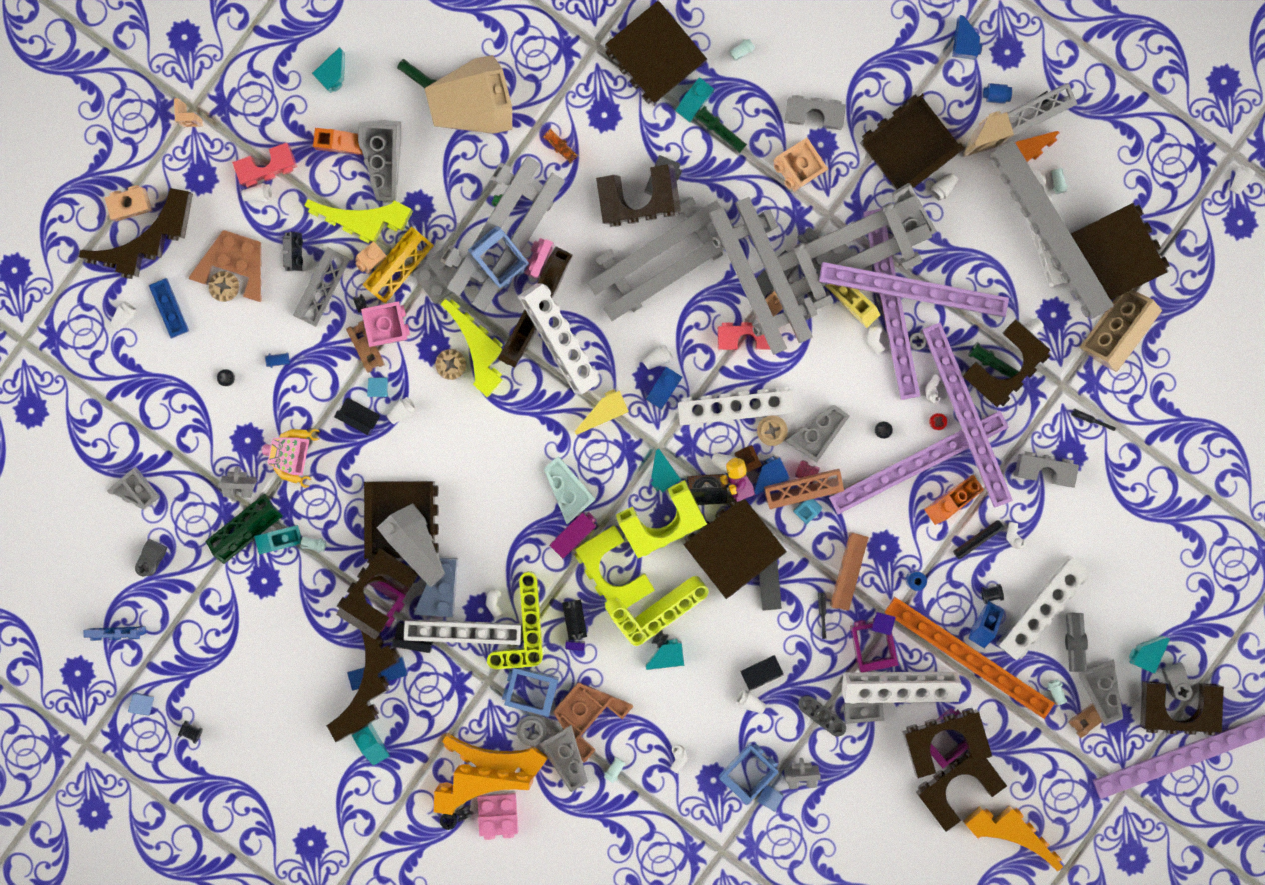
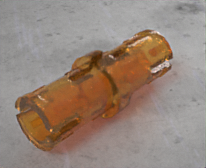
[543,129,579,164]

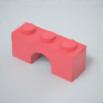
[232,143,298,188]
[717,322,771,350]

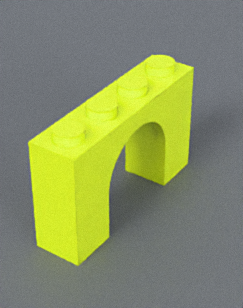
[616,480,707,558]
[574,524,655,608]

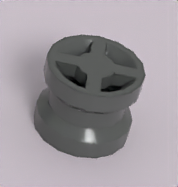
[797,227,819,244]

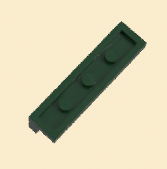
[205,493,283,564]

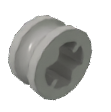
[909,333,927,350]

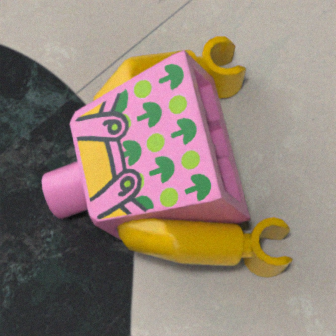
[262,429,320,488]

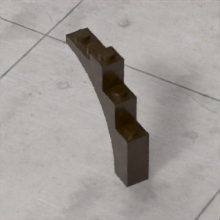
[79,188,193,279]
[498,246,573,368]
[326,631,400,742]

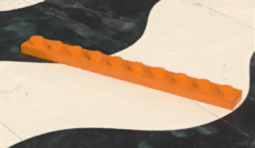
[884,596,1055,719]

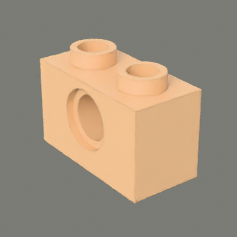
[105,185,152,222]

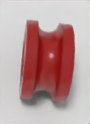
[929,413,948,430]

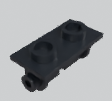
[283,231,303,271]
[562,599,587,640]

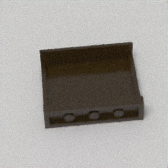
[605,0,708,106]
[860,93,965,190]
[1070,202,1170,300]
[364,481,439,559]
[683,499,787,600]

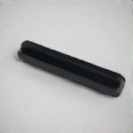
[953,520,1004,559]

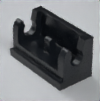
[740,655,784,691]

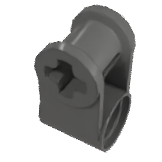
[135,539,167,577]

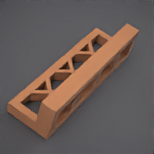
[764,468,844,509]
[830,532,869,611]

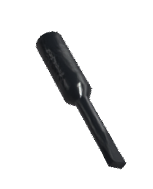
[1071,408,1116,431]
[818,592,827,639]

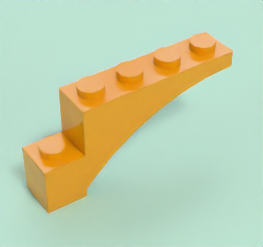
[442,733,548,777]
[434,764,534,815]
[963,805,1063,872]

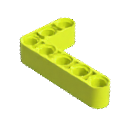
[487,571,543,669]
[605,576,709,646]

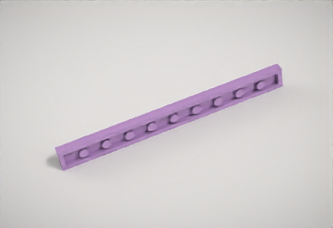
[863,208,920,400]
[819,262,1009,317]
[922,322,1013,508]
[829,411,1009,514]
[1093,715,1265,799]

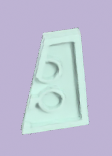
[544,456,596,524]

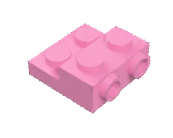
[524,238,555,280]
[361,301,410,347]
[477,793,519,840]

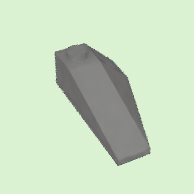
[358,120,401,202]
[377,504,445,587]

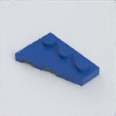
[83,626,146,641]

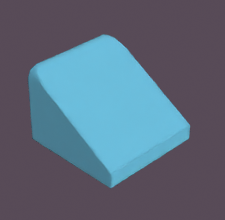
[367,378,388,397]
[793,499,822,525]

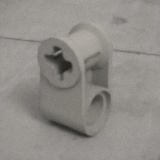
[1162,662,1192,701]

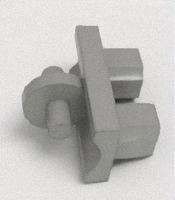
[218,466,257,498]
[784,758,821,789]

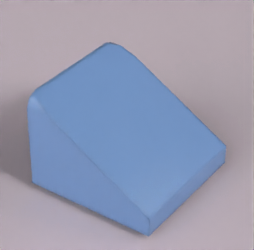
[128,692,154,716]
[757,785,784,812]

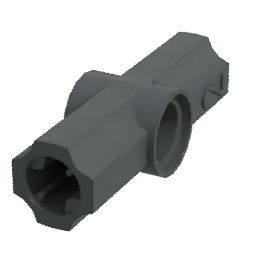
[1065,613,1088,672]

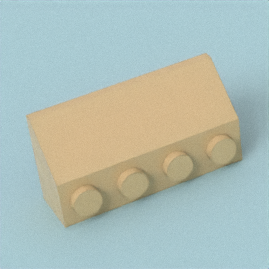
[962,111,1014,157]
[1080,290,1162,372]

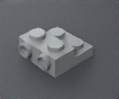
[412,250,458,305]

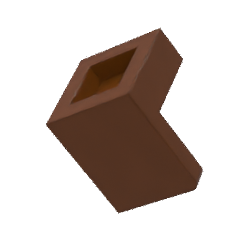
[734,445,762,473]

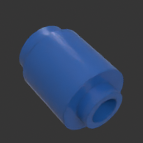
[983,83,1012,104]
[905,571,927,591]

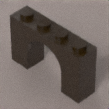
[596,164,681,227]
[963,318,1051,407]
[336,549,418,640]
[1140,681,1224,735]
[902,708,993,779]
[916,749,1007,832]

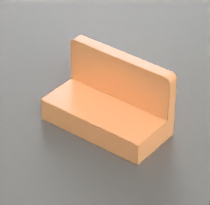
[174,98,203,127]

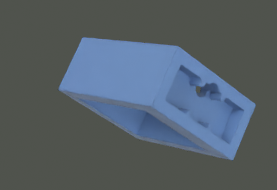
[468,225,530,288]
[502,668,559,717]
[719,743,779,805]

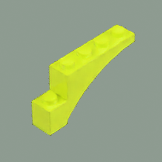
[304,199,413,244]
[441,299,503,397]

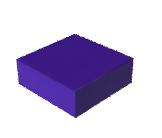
[872,612,896,636]
[565,640,585,651]

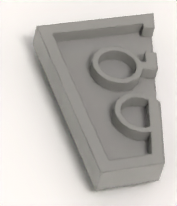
[892,183,937,235]
[785,405,850,463]
[1079,659,1123,726]
[540,725,588,792]

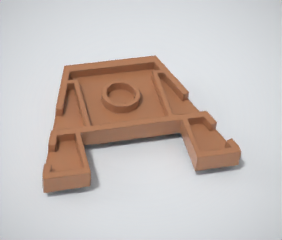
[189,230,262,302]
[553,682,634,763]

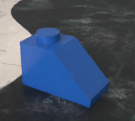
[952,15,983,60]
[646,367,683,410]
[754,456,790,495]
[968,601,1005,649]

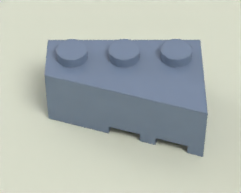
[414,557,458,617]

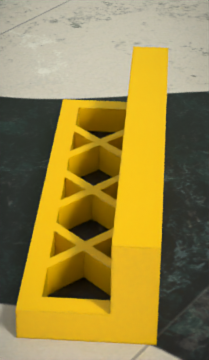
[363,226,434,304]

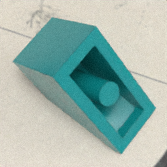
[312,47,345,93]
[675,77,714,123]
[650,448,681,493]
[254,525,302,555]
[1129,635,1170,674]
[646,638,684,670]
[351,723,390,766]

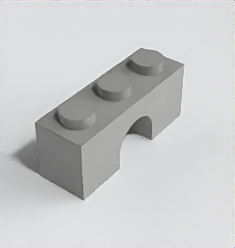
[784,95,846,130]
[1014,451,1079,488]

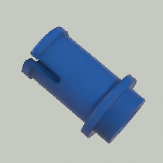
[265,352,290,368]

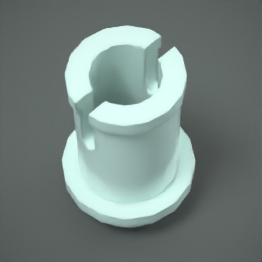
[729,39,755,61]
[1051,168,1068,194]
[301,536,326,553]
[1047,679,1067,705]
[604,757,626,783]

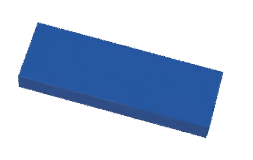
[148,278,189,339]
[347,657,408,691]

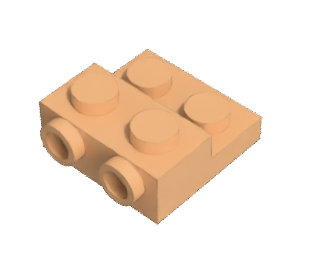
[773,138,828,192]

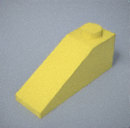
[825,284,880,328]
[574,389,629,435]

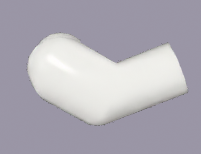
[867,325,885,355]
[925,374,942,404]
[1006,522,1026,549]
[486,589,502,618]
[670,745,687,774]

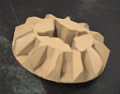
[208,271,239,302]
[435,349,466,380]
[757,415,788,446]

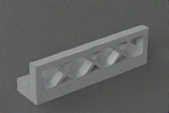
[1008,83,1077,137]
[293,247,350,327]

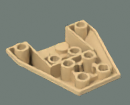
[424,55,512,134]

